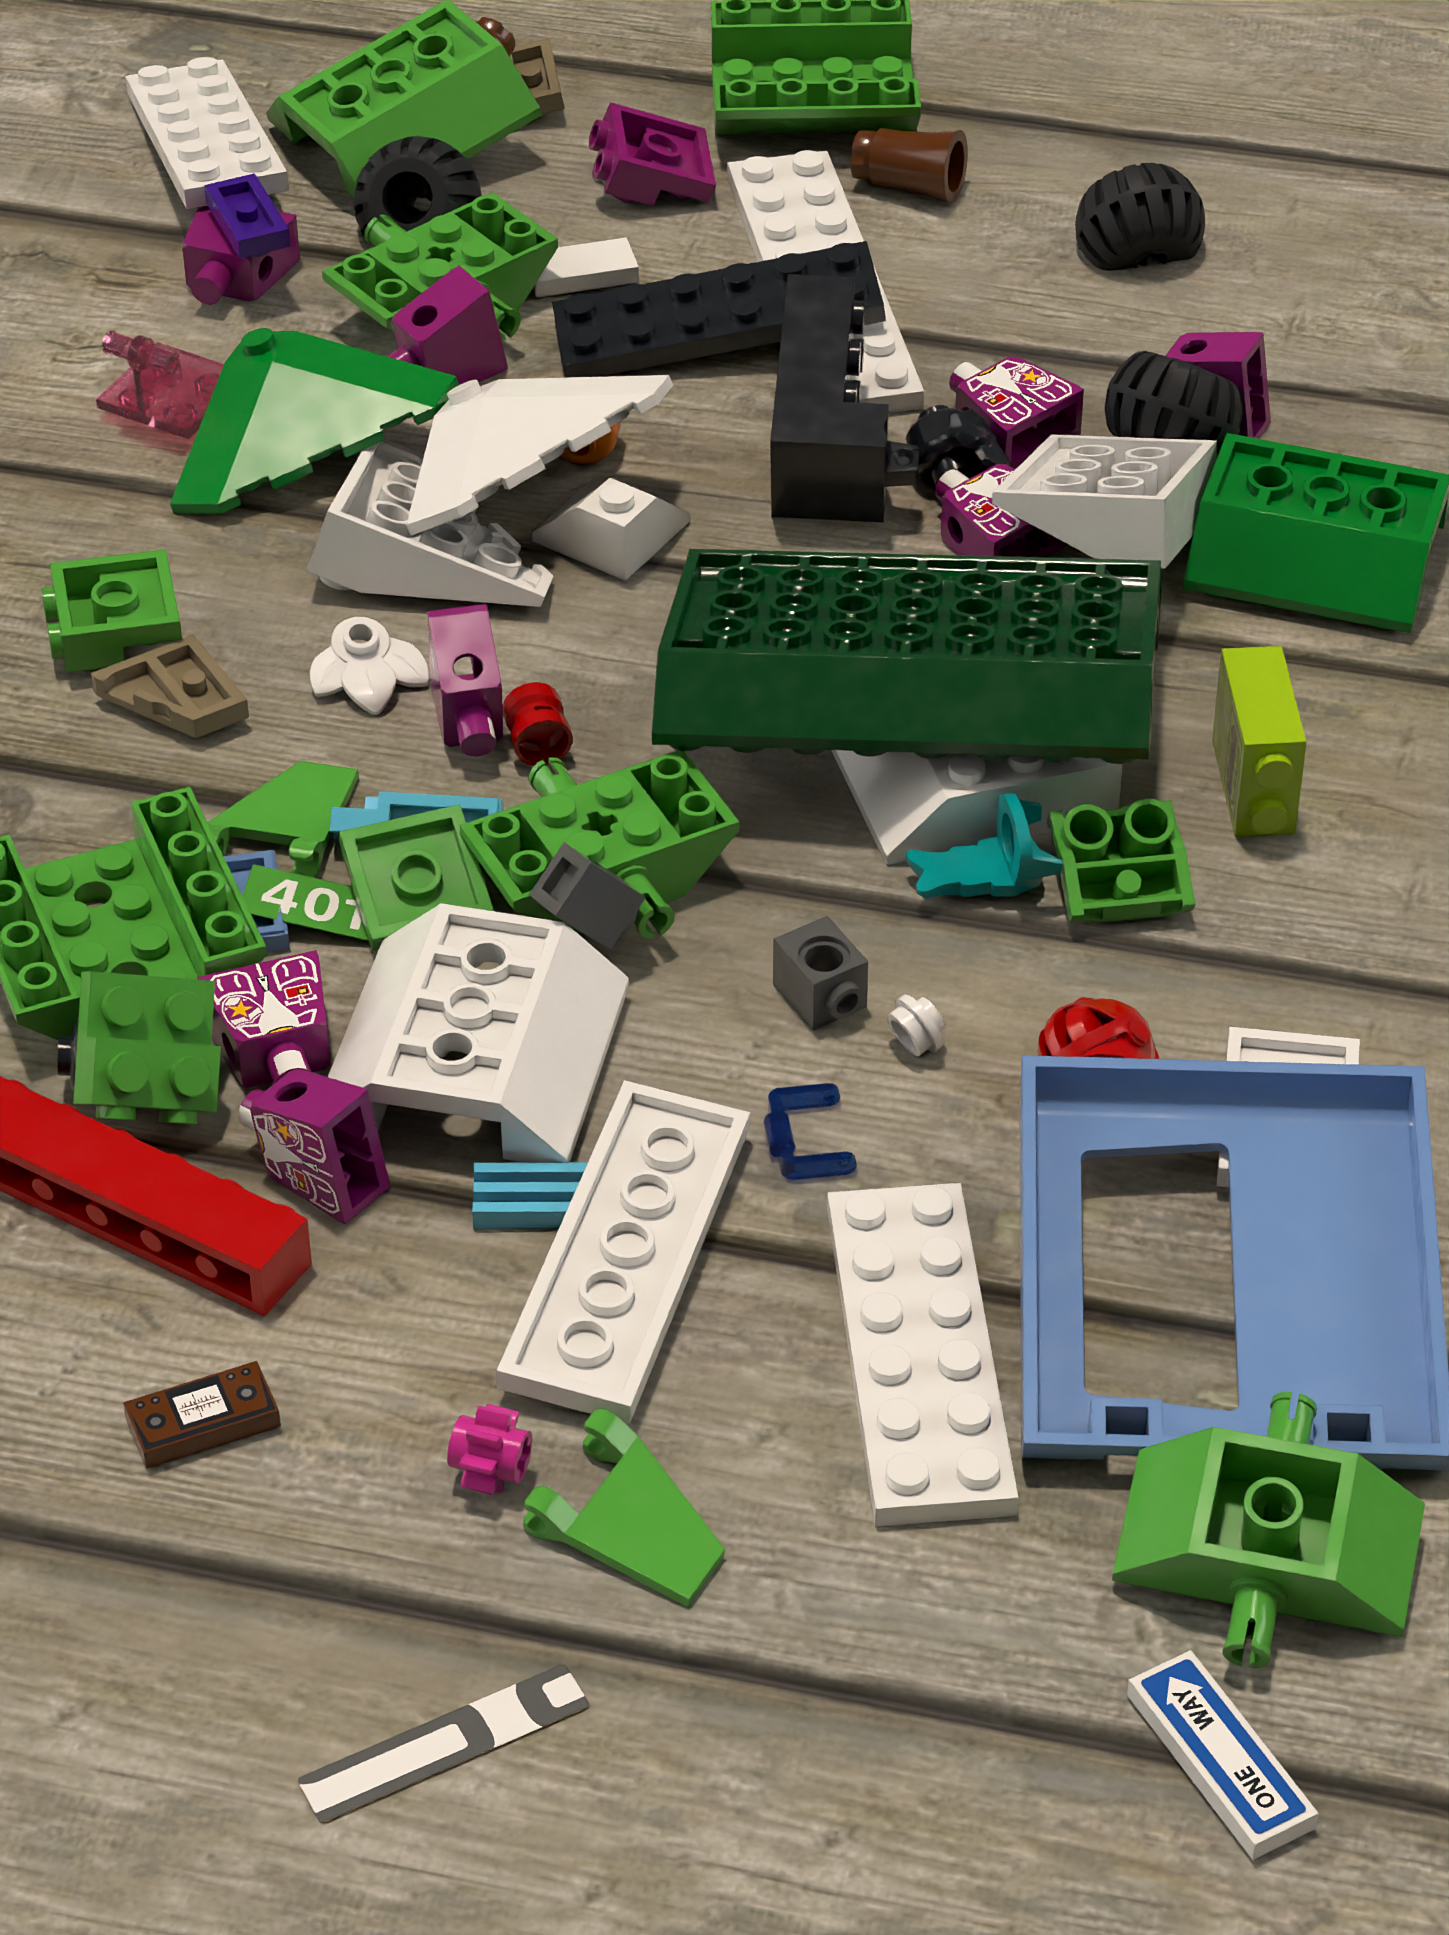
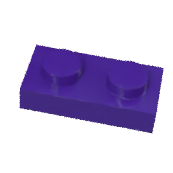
[204,173,291,259]

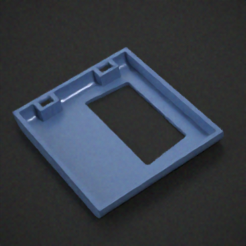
[1020,1055,1449,1471]

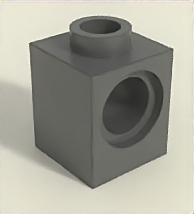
[529,842,646,950]
[773,916,868,1030]

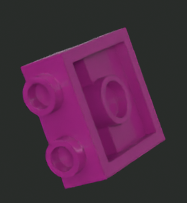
[589,102,716,206]

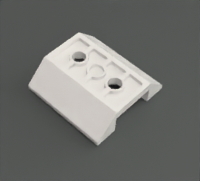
[328,903,629,1162]

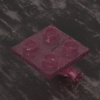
[96,330,224,439]

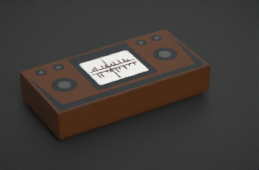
[123,1361,281,1469]

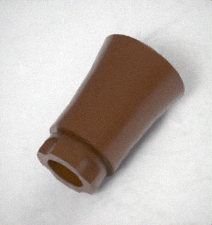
[850,128,968,203]

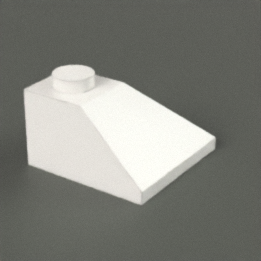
[532,474,690,581]

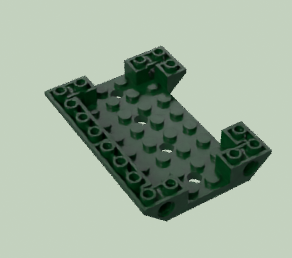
[651,549,1162,764]

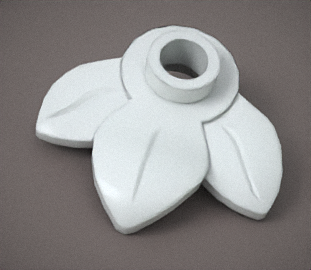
[310,617,429,716]

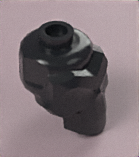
[906,405,1011,487]

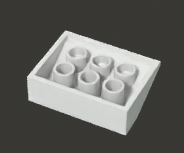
[992,434,1217,568]

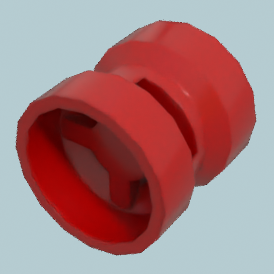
[503,682,573,766]

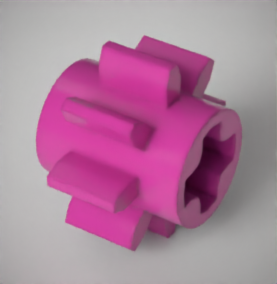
[447,1404,533,1495]

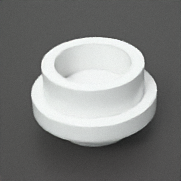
[887,994,946,1056]

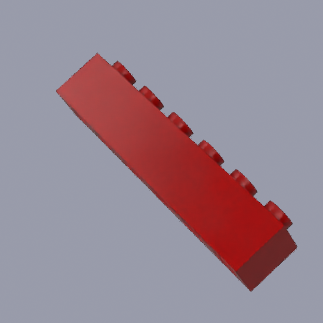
[0,1076,312,1317]

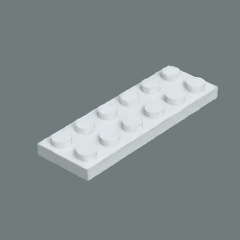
[125,57,289,209]
[496,1080,750,1424]
[827,1183,1018,1527]

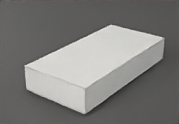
[533,237,639,298]

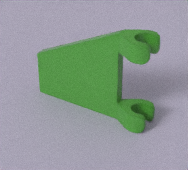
[207,761,359,878]
[523,1408,725,1608]

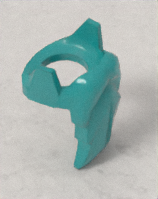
[905,793,1063,898]

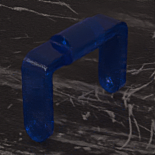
[763,1083,857,1180]

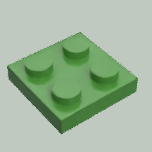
[339,804,494,951]

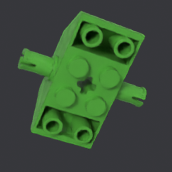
[322,192,558,341]
[460,750,740,939]
[1112,1392,1425,1668]

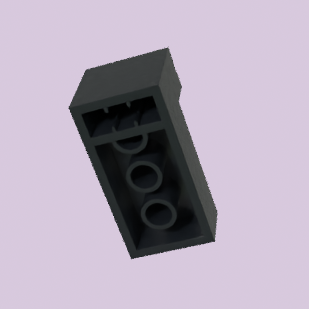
[770,274,919,523]

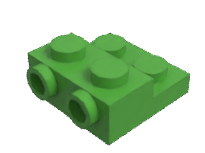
[41,549,182,672]
[73,971,221,1124]

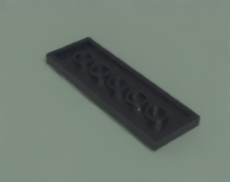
[552,241,886,378]

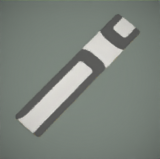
[298,1665,589,1822]

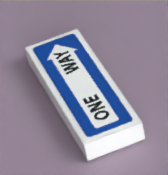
[1127,1650,1319,1860]

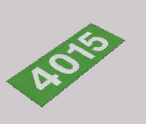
[242,864,368,941]

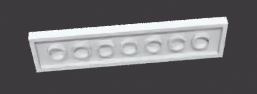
[727,150,924,413]

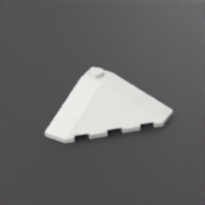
[406,375,673,535]
[306,439,553,607]

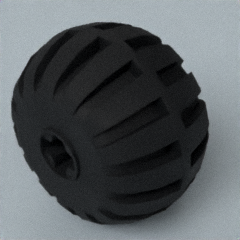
[353,136,482,238]
[1075,163,1205,271]
[1105,351,1243,457]

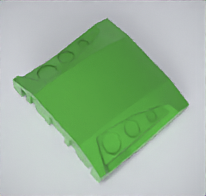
[1047,798,1196,923]

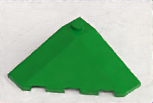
[170,328,459,513]

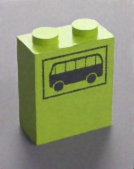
[1212,646,1307,837]

